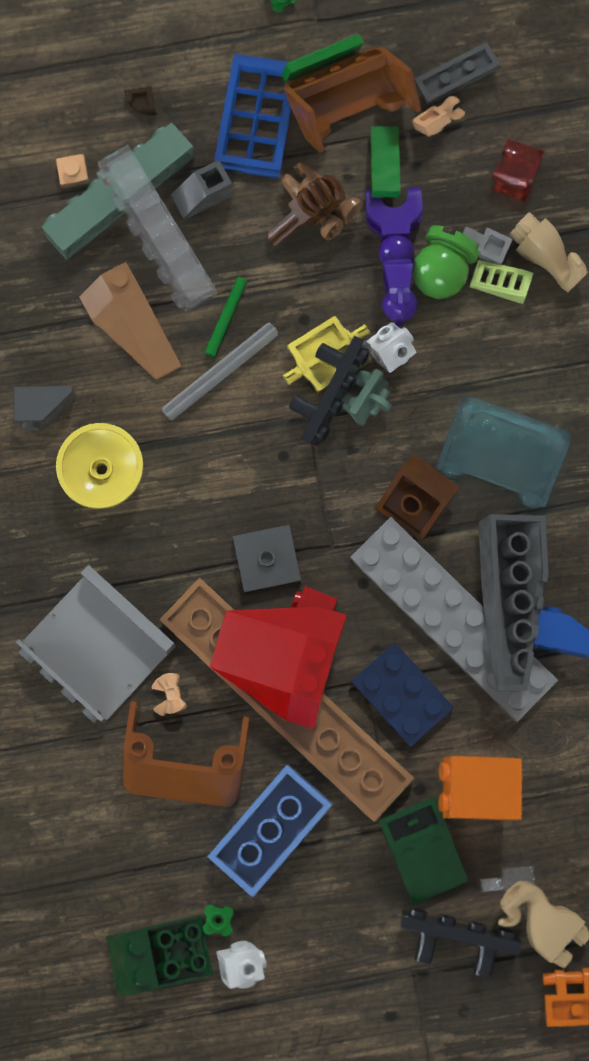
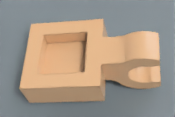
[412,96,465,137]

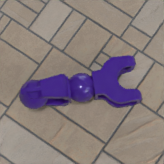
[366,187,423,326]

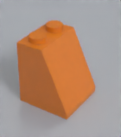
[439,756,522,821]

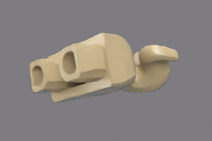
[509,212,588,292]
[498,881,589,968]

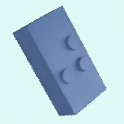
[208,765,333,897]

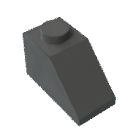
[14,386,75,431]

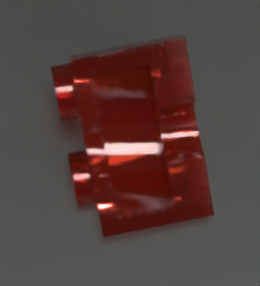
[492,139,545,202]

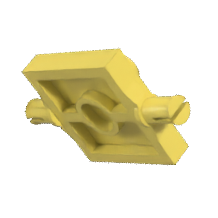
[283,316,371,394]

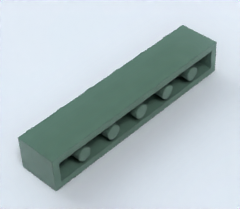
[42,122,195,260]

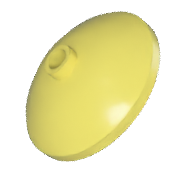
[56,423,143,509]

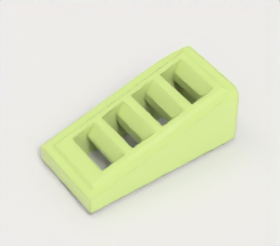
[470,260,534,304]

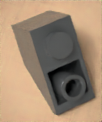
[171,160,233,220]

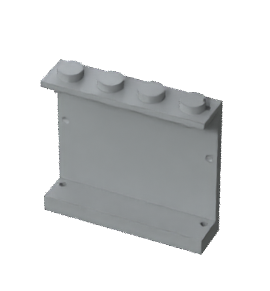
[16,565,176,724]

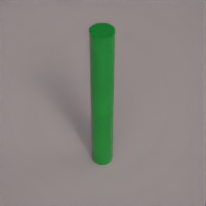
[204,277,248,357]

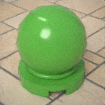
[412,225,481,299]

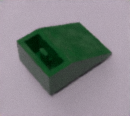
[378,797,468,905]
[106,915,213,997]

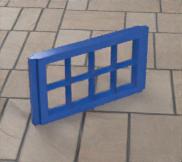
[214,54,292,179]

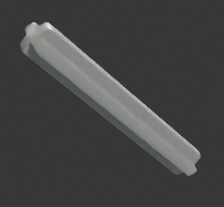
[162,323,278,420]

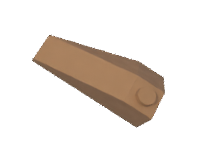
[79,262,182,380]

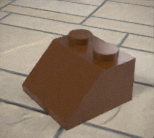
[375,454,461,542]

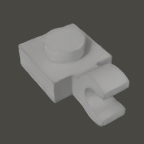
[463,227,512,265]

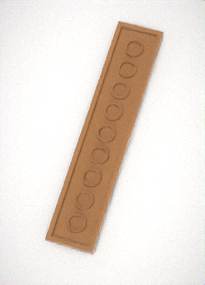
[159,578,414,822]

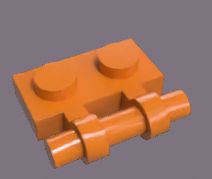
[542,968,589,1027]

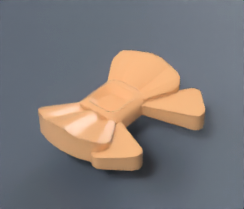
[152,673,187,716]

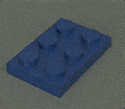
[351,642,454,747]

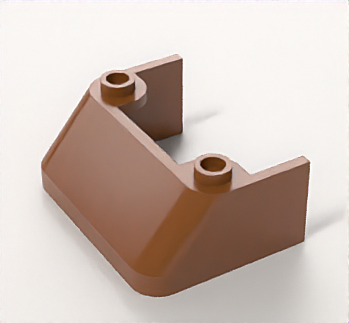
[284,47,421,153]
[123,701,251,807]

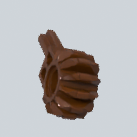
[267,175,345,246]

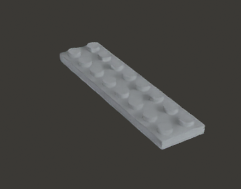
[350,517,558,723]

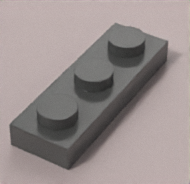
[414,42,500,106]

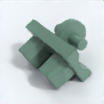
[342,369,392,426]

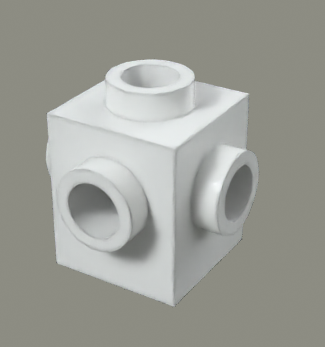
[366,322,417,373]
[217,941,266,989]

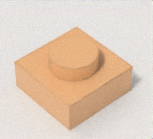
[56,154,89,189]

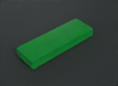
[282,34,364,83]
[371,126,401,198]

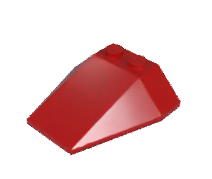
[210,607,347,729]

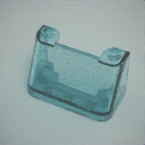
[436,395,571,509]

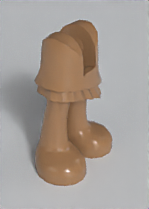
[281,162,363,240]

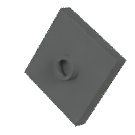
[233,525,301,594]

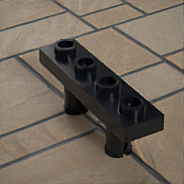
[289,335,371,446]
[400,908,522,978]

